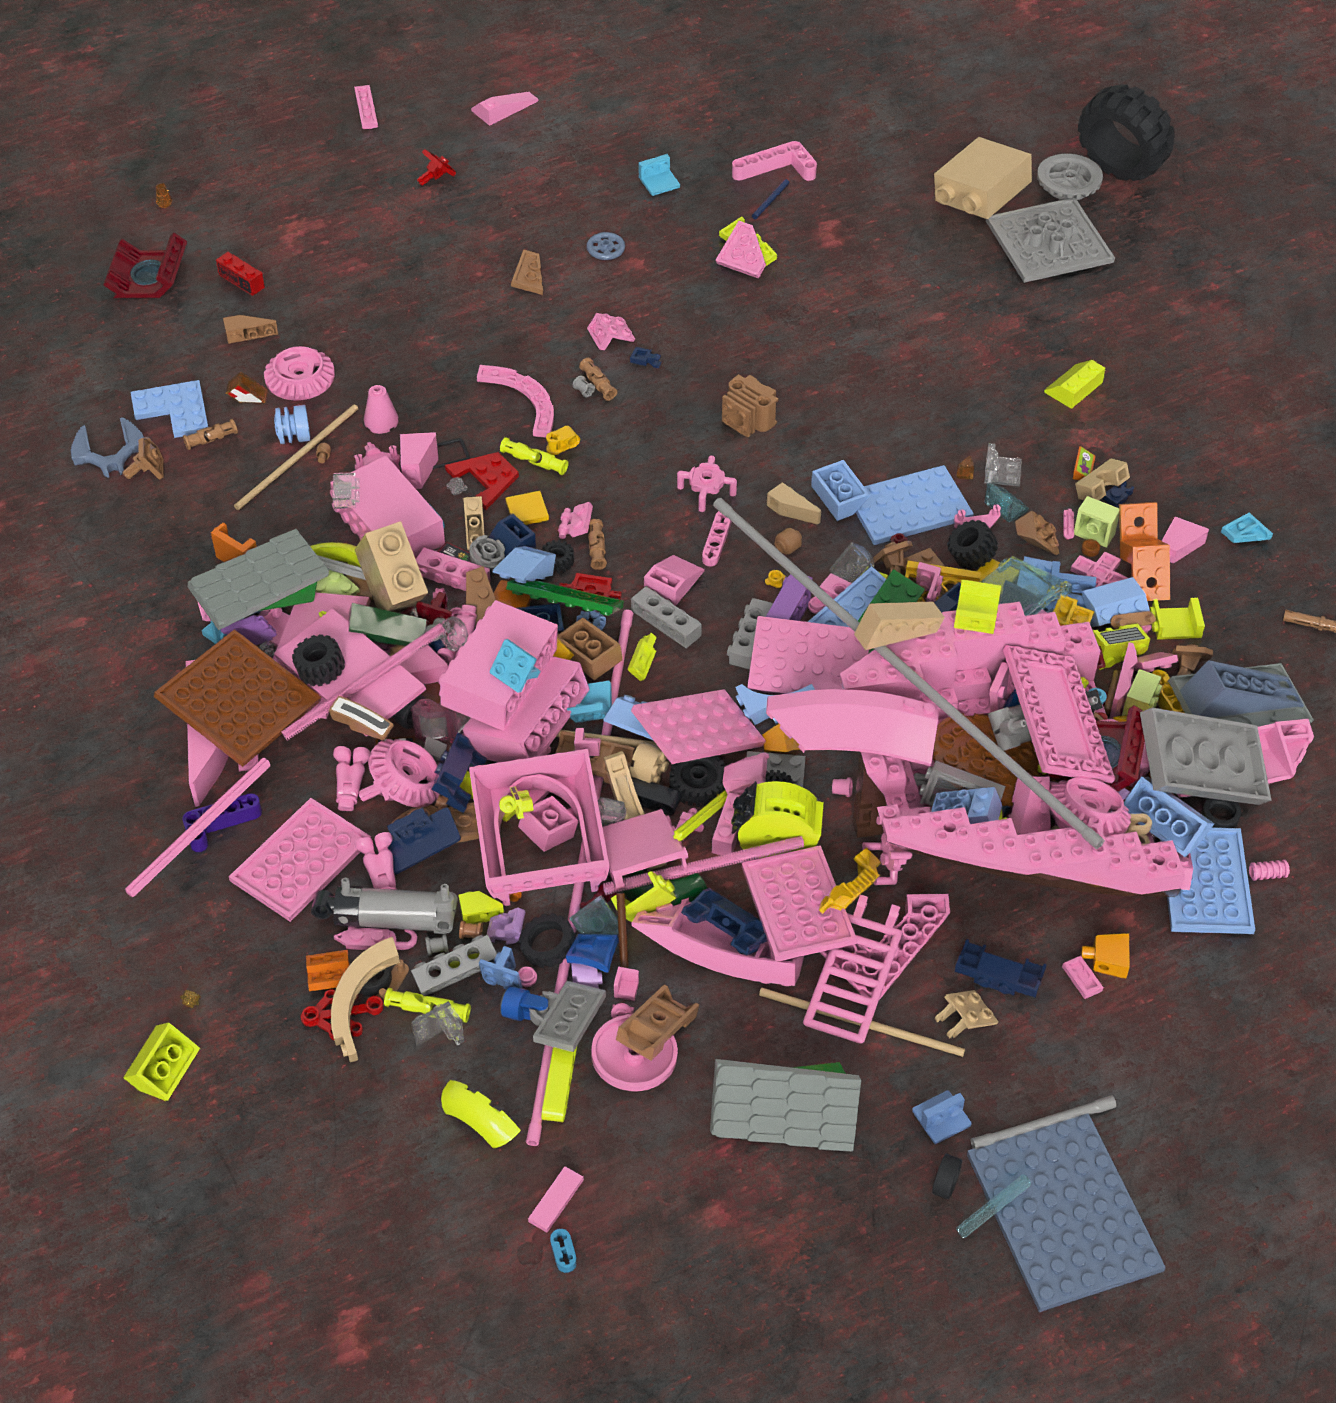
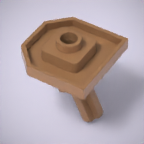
[123,437,164,480]
[870,541,913,575]
[1171,644,1213,676]

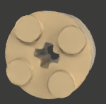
[629,742,669,784]

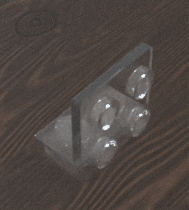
[984,443,1022,486]
[411,1001,465,1046]

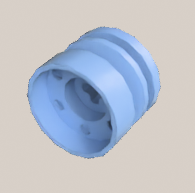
[274,405,310,444]

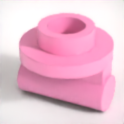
[611,1003,634,1019]

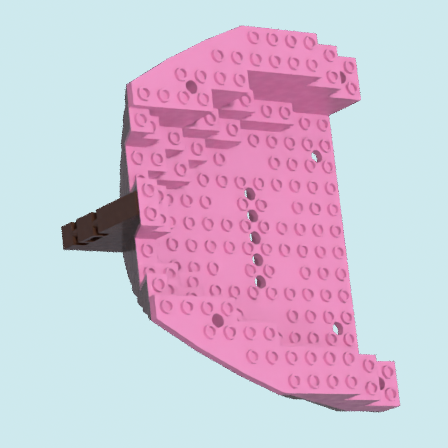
[840,602,1185,897]

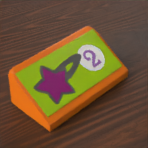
[1073,446,1095,480]

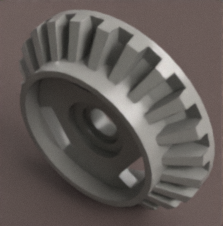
[1037,154,1103,200]

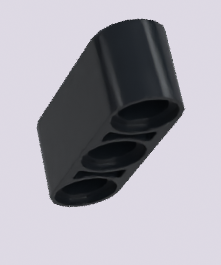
[631,777,682,815]

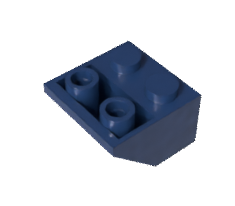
[488,513,536,557]

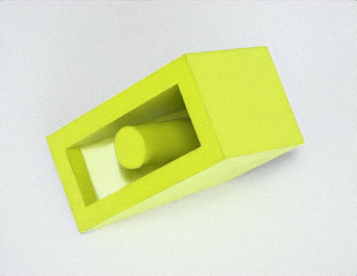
[459,891,504,924]

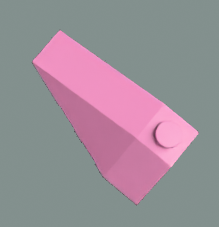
[471,92,538,126]

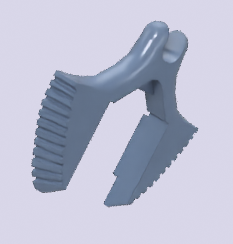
[71,418,144,478]

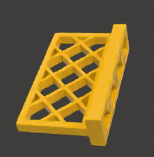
[905,561,981,602]

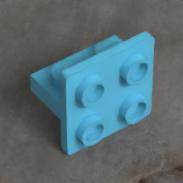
[489,639,541,693]

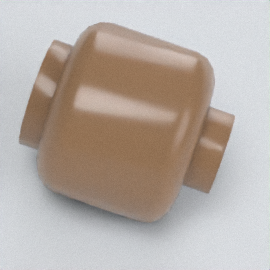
[775,528,802,555]

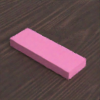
[528,1167,584,1232]

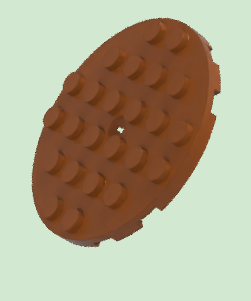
[932,713,1045,806]

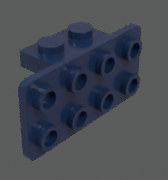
[387,807,461,875]

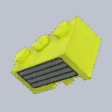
[1093,623,1150,670]

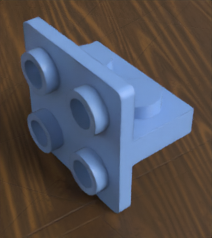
[479,946,523,989]
[912,1090,971,1144]

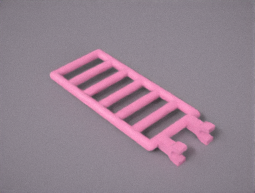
[803,894,902,1044]

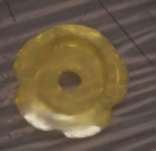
[180,990,201,1008]

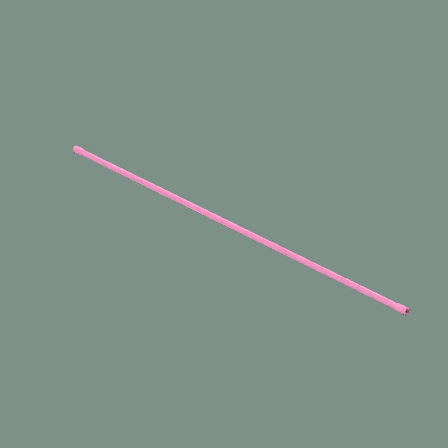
[526,610,634,1146]

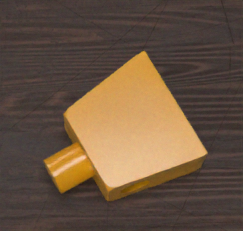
[1081,934,1130,978]

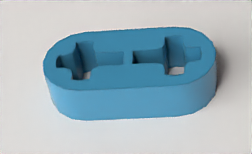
[550,1229,577,1273]

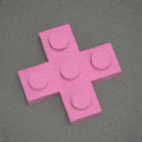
[1070,552,1128,587]

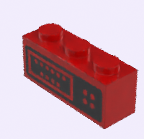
[216,252,265,296]

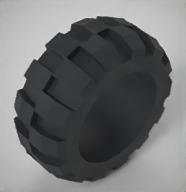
[1078,84,1175,181]

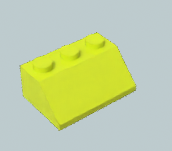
[1044,360,1105,409]
[123,1023,200,1101]

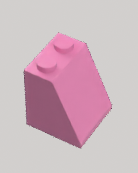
[400,432,438,489]

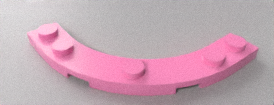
[477,365,554,437]

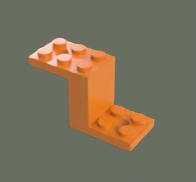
[1119,502,1170,601]

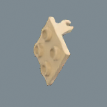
[935,990,998,1039]

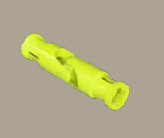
[500,437,568,475]
[384,988,471,1023]

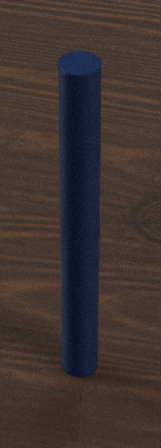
[752,179,789,219]

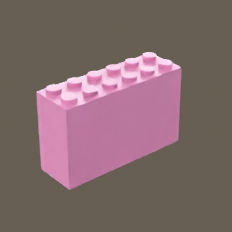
[330,456,445,559]
[439,600,558,731]
[463,656,590,762]

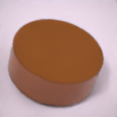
[1081,539,1100,557]

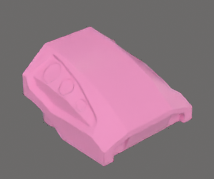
[723,753,769,795]

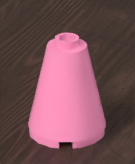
[364,385,399,434]

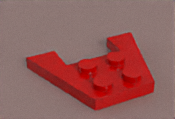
[445,452,519,510]

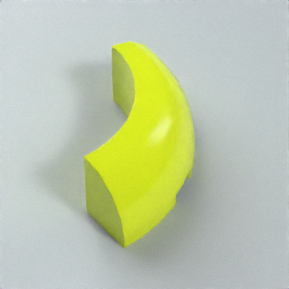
[310,542,361,567]
[441,1080,521,1148]

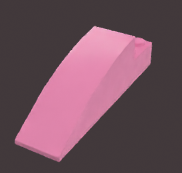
[186,660,229,807]

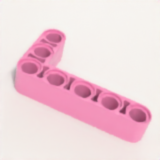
[732,141,817,181]

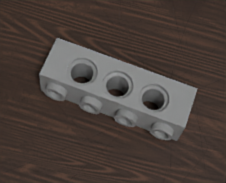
[631,586,702,649]
[727,598,773,669]
[411,935,497,996]

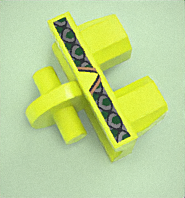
[499,786,534,819]

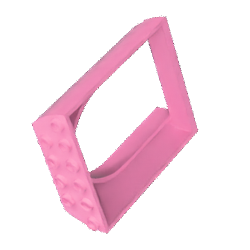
[469,749,609,906]

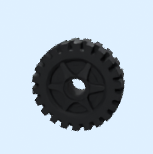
[669,755,726,807]

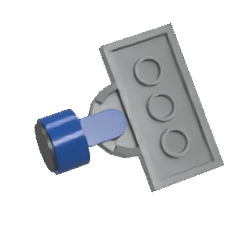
[500,981,606,1052]

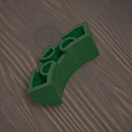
[623,870,708,906]

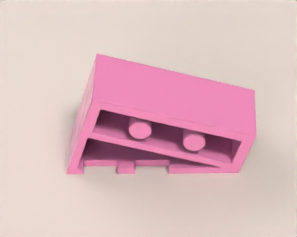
[1008,776,1051,835]

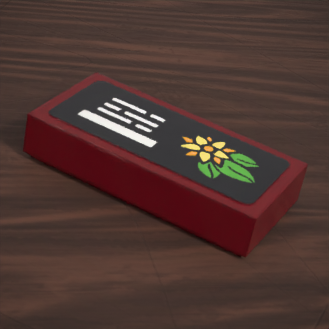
[437,541,471,563]

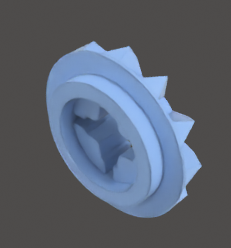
[576,610,606,630]

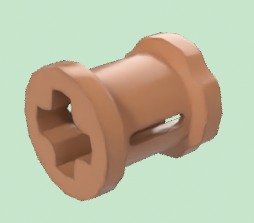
[459,921,483,939]

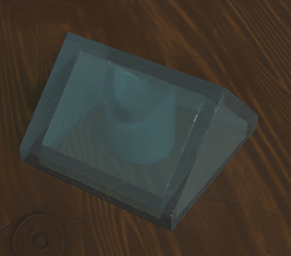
[984,482,1029,523]
[569,895,618,935]

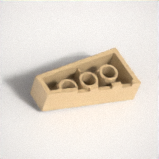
[854,602,945,650]

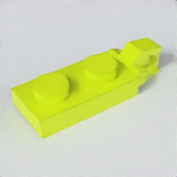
[627,633,657,681]

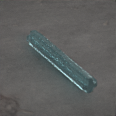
[956,1174,1032,1238]

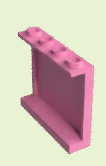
[602,809,688,889]

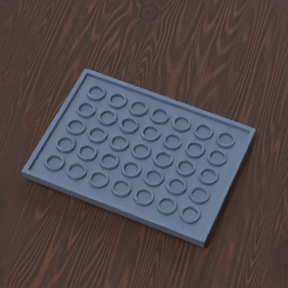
[967,1113,1166,1312]

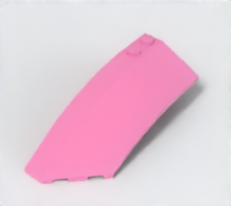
[766,689,938,766]
[1177,719,1314,798]
[632,898,804,986]

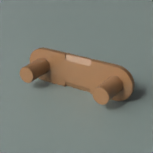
[1110,611,1156,629]
[377,960,409,1006]

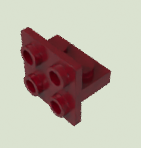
[416,592,453,636]

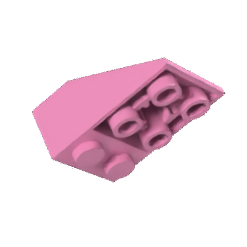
[644,555,704,606]

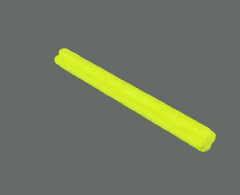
[673,790,727,841]

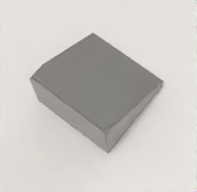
[424,737,447,761]

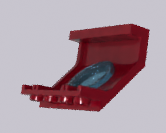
[103,232,187,298]
[1049,705,1145,791]

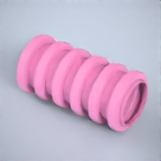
[1249,860,1290,881]

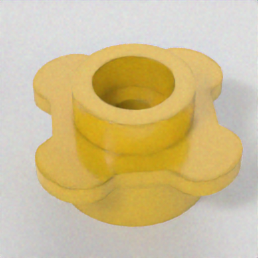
[765,570,786,588]

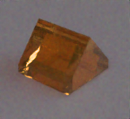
[957,456,974,479]

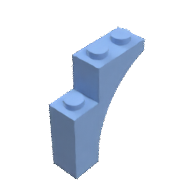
[735,684,815,725]

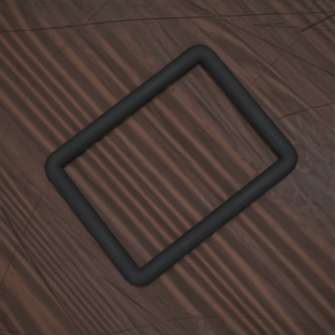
[433,438,470,469]

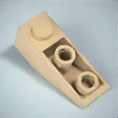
[767,482,821,524]
[464,496,484,551]

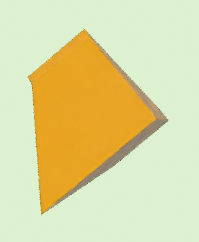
[762,724,799,752]

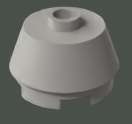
[470,535,505,571]

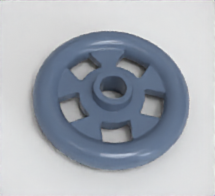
[587,232,625,260]

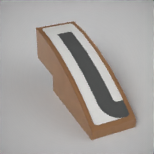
[329,696,394,741]

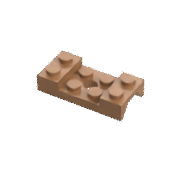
[555,731,635,784]
[616,985,699,1061]

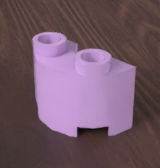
[487,907,526,945]
[571,963,603,989]

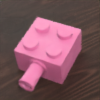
[518,796,578,852]

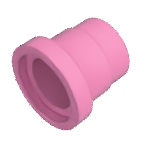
[832,777,853,797]

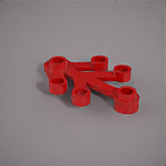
[301,989,384,1040]

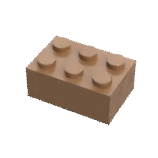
[557,618,623,680]

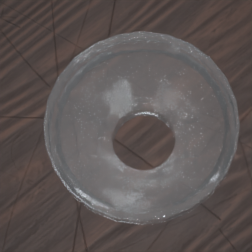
[439,617,468,651]

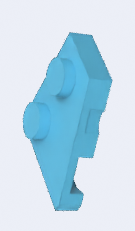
[1221,513,1273,543]

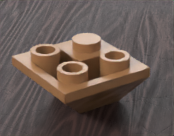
[1015,511,1059,556]

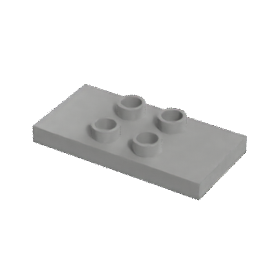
[1140,708,1272,805]

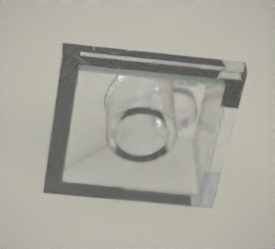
[829,542,875,583]

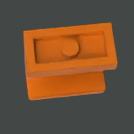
[211,523,257,562]

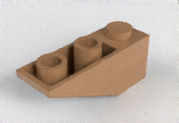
[223,315,278,344]

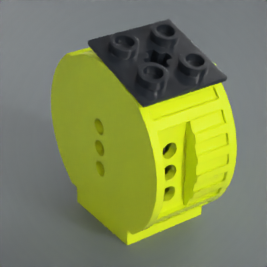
[731,781,824,859]

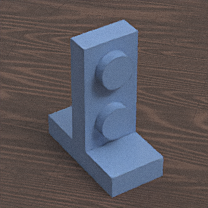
[1048,561,1096,601]

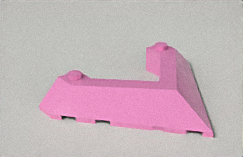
[820,894,950,1000]

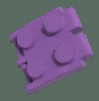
[221,615,277,646]

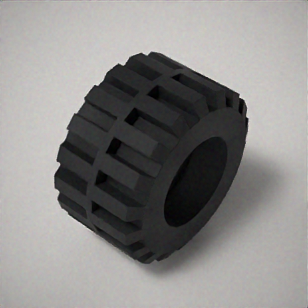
[947,520,998,570]
[292,634,345,686]

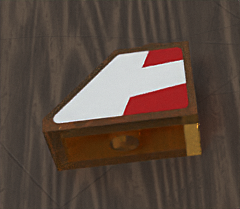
[226,372,268,404]

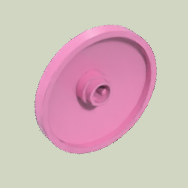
[591,1014,678,1091]

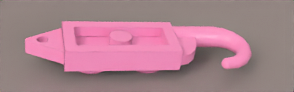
[334,927,417,950]

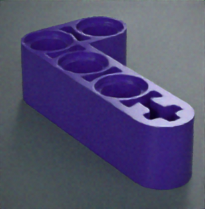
[183,793,262,852]

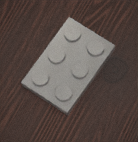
[747,751,806,787]

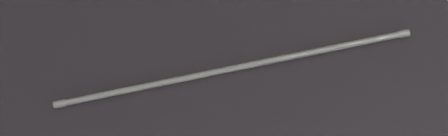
[713,498,1105,849]

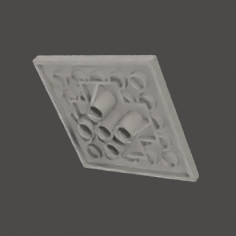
[986,197,1115,283]

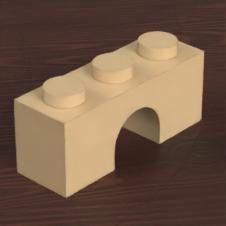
[1075,458,1130,500]

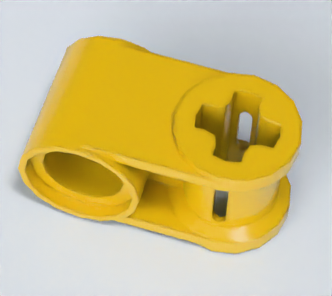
[546,426,580,455]

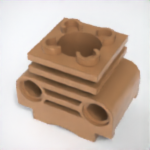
[722,374,778,437]

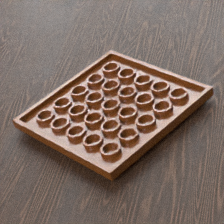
[154,629,321,767]

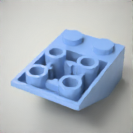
[493,546,556,583]
[931,787,1002,824]

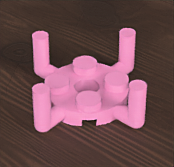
[677,455,737,512]
[862,817,912,885]

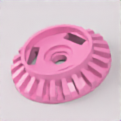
[264,347,335,400]
[368,739,440,808]
[1049,777,1131,836]

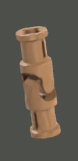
[579,358,617,401]
[182,419,238,450]
[588,519,607,570]

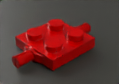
[559,573,622,607]

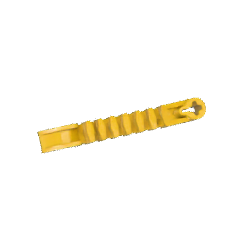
[819,848,881,914]

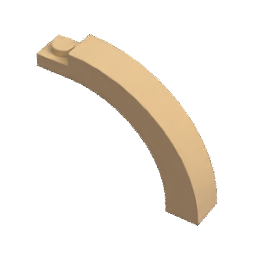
[604,751,667,871]
[331,937,400,1062]

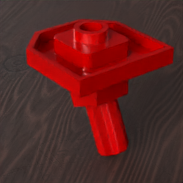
[417,149,456,186]

